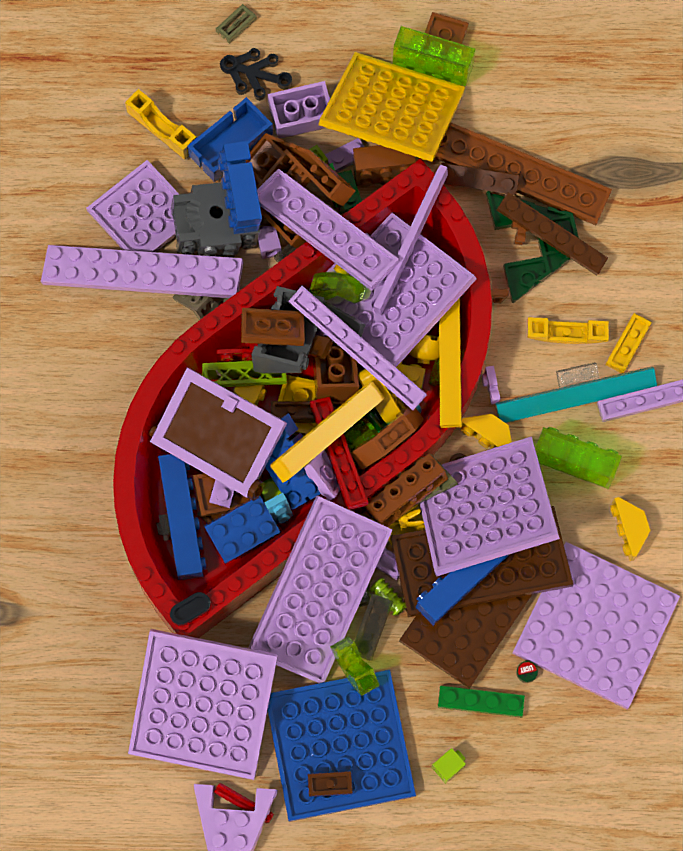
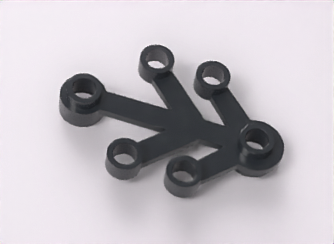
[220,48,292,101]

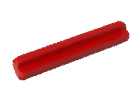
[214,783,274,823]

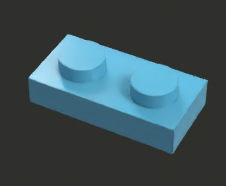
[264,493,294,525]

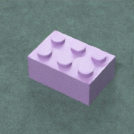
[268,81,330,139]

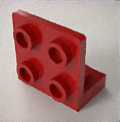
[217,343,258,363]

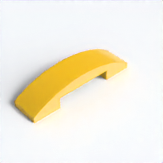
[527,317,609,344]

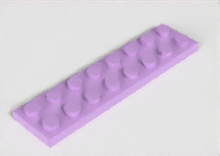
[257,168,399,291]

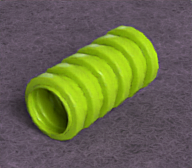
[370,578,406,616]

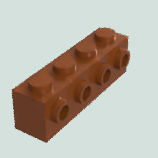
[364,454,448,527]

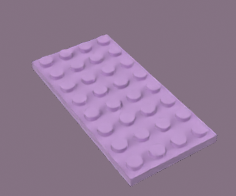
[248,495,392,683]

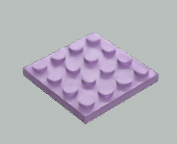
[86,160,179,252]

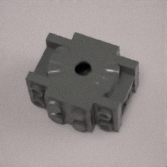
[171,182,260,258]

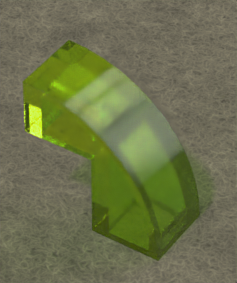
[309,272,366,304]
[330,637,380,696]

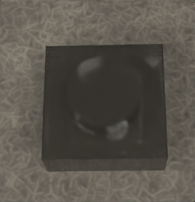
[156,514,171,541]

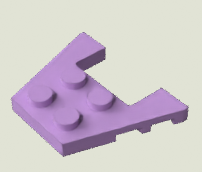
[194,784,278,851]

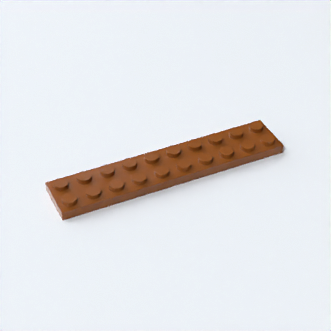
[435,122,612,226]

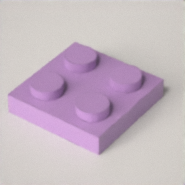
[304,450,340,501]

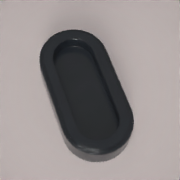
[170,592,211,626]

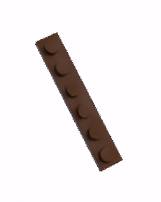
[497,192,608,276]

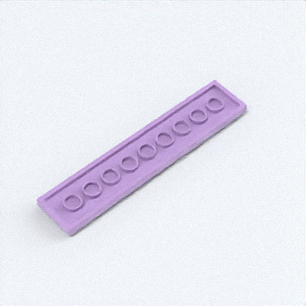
[41,245,243,298]

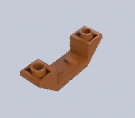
[350,406,424,470]

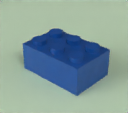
[204,496,280,564]

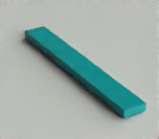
[495,367,657,423]

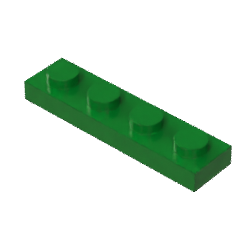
[438,686,525,718]

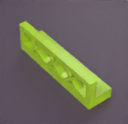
[202,361,287,387]

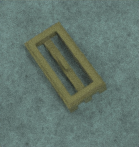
[216,4,257,44]

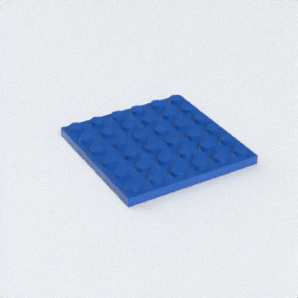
[268,670,416,822]

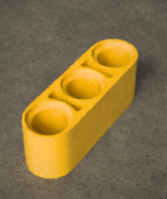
[358,369,405,424]

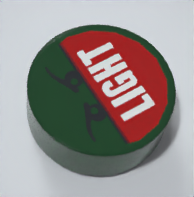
[516,661,538,683]

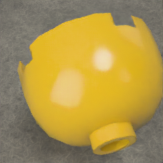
[409,335,439,364]

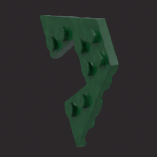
[486,191,579,303]

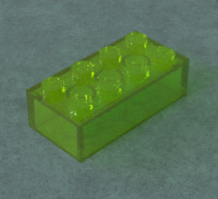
[393,26,476,86]
[535,427,622,489]

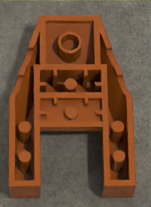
[245,133,355,248]

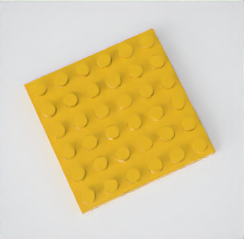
[319,52,465,162]

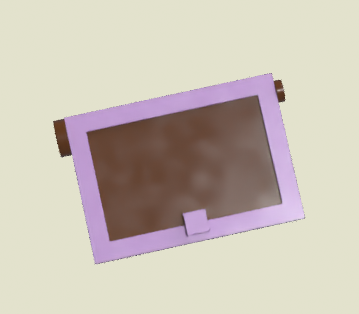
[149,368,287,501]

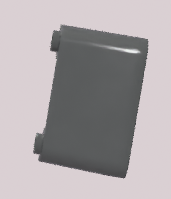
[252,286,327,373]

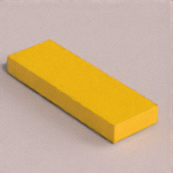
[605,313,652,373]

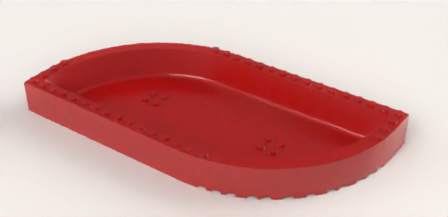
[113,158,492,638]

